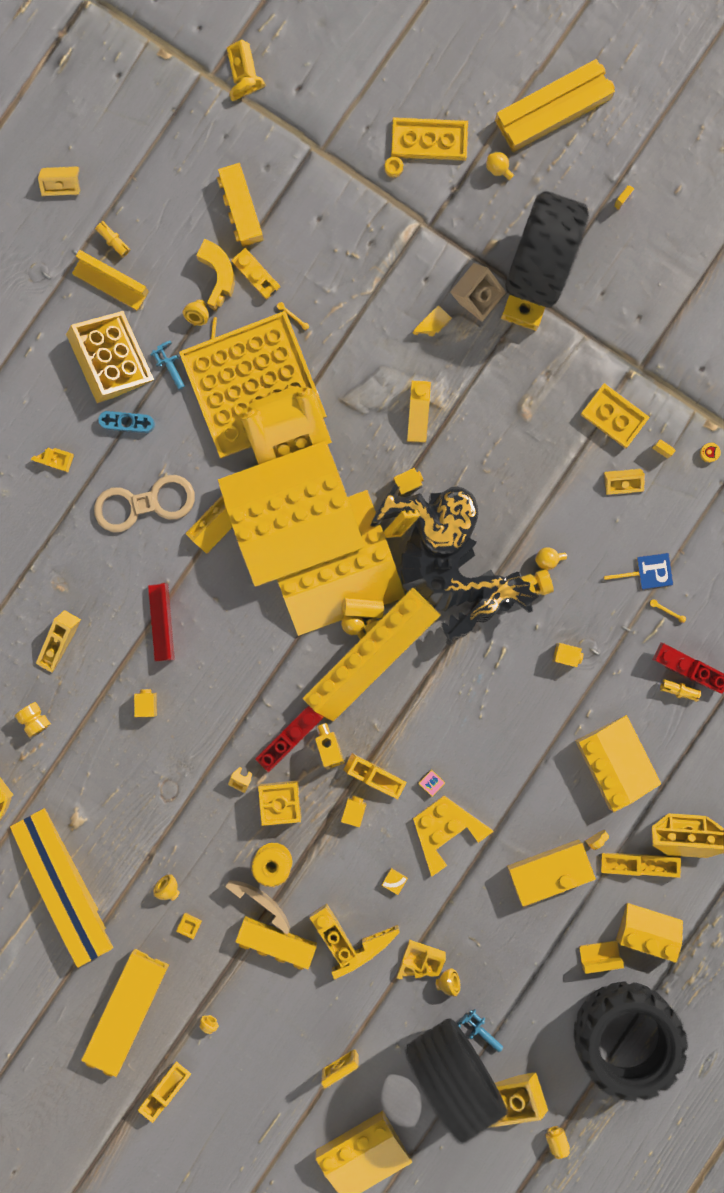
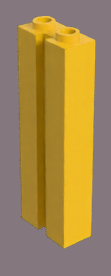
[495,59,615,152]
[81,949,169,1077]

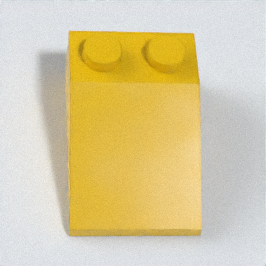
[489,1072,548,1128]

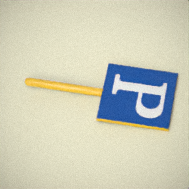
[604,553,673,589]

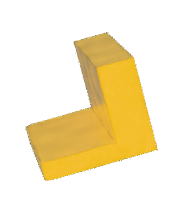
[38,167,80,196]
[579,941,624,974]

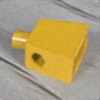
[315,723,345,770]

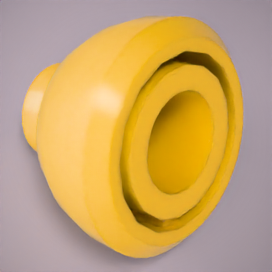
[183,300,209,326]
[153,874,179,901]
[436,968,460,996]

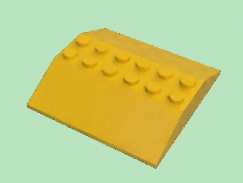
[217,441,365,587]
[277,490,405,636]

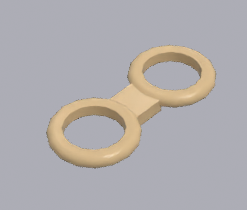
[94,475,195,532]

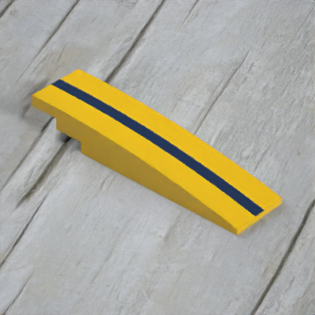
[10,808,114,968]

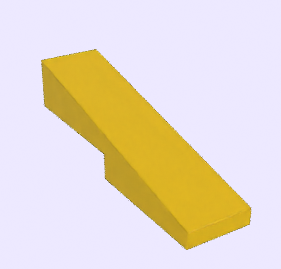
[601,853,681,878]

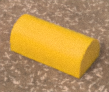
[342,598,384,618]

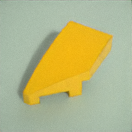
[412,305,452,336]
[31,448,74,472]

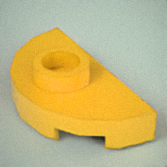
[229,77,266,101]

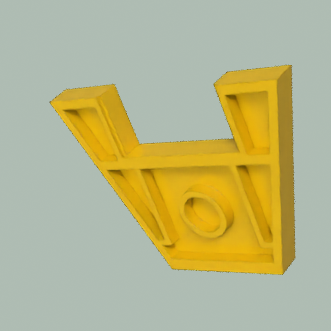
[413,795,494,877]

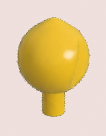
[486,152,514,180]
[535,547,567,570]
[341,614,366,640]

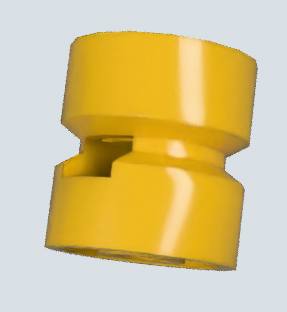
[520,569,554,596]
[15,702,51,738]

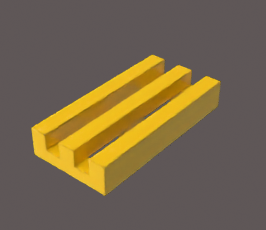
[383,510,420,538]

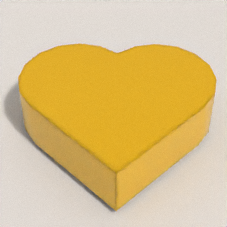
[585,830,609,850]

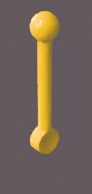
[277,302,309,330]
[649,599,686,623]

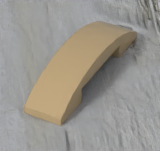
[225,880,290,934]

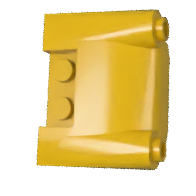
[240,386,332,465]

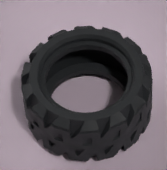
[505,191,589,308]
[573,981,688,1102]

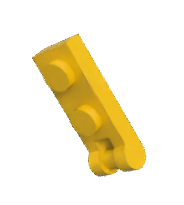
[231,248,281,300]

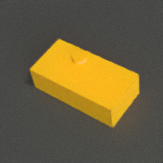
[507,839,596,907]

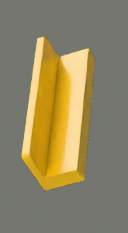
[72,250,149,310]
[185,496,233,553]

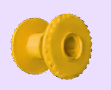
[252,842,292,887]

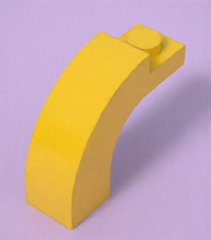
[196,239,235,311]

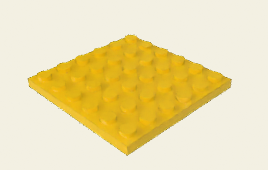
[179,311,327,459]

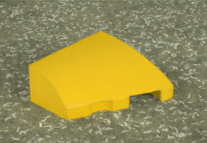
[397,939,446,979]

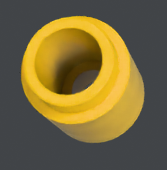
[545,1126,570,1159]

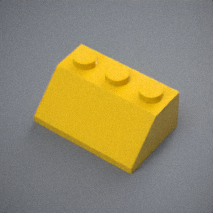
[616,903,683,962]

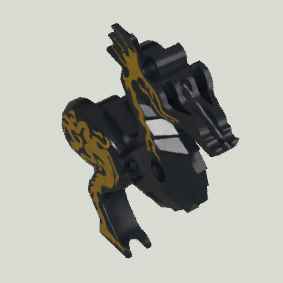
[370,483,539,646]

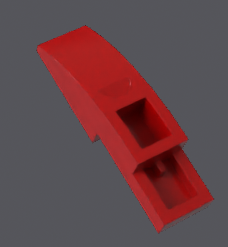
[652,642,724,694]
[255,706,324,773]

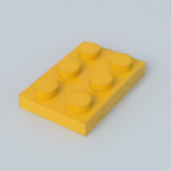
[580,383,650,449]

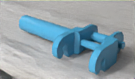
[150,341,185,390]
[457,1009,503,1052]

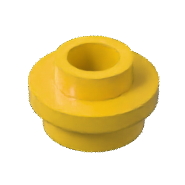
[199,1015,219,1034]

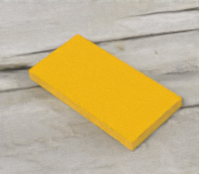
[391,118,468,161]

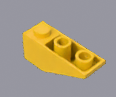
[310,903,358,968]

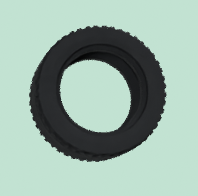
[405,1018,508,1144]

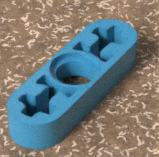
[99,411,155,433]

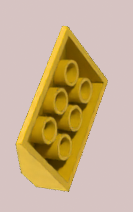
[66,311,154,403]
[575,715,661,812]
[315,1111,412,1193]

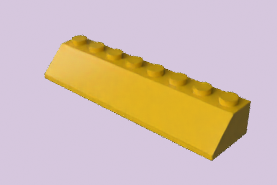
[302,588,441,722]

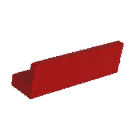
[148,583,175,661]

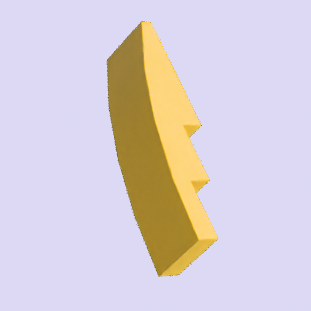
[331,925,400,980]

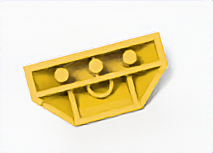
[651,813,724,858]

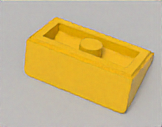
[227,39,256,84]
[604,469,645,495]

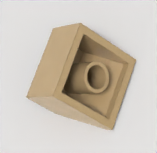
[450,263,506,321]

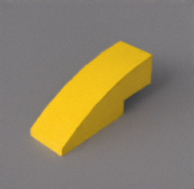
[343,753,407,799]
[137,1061,191,1123]

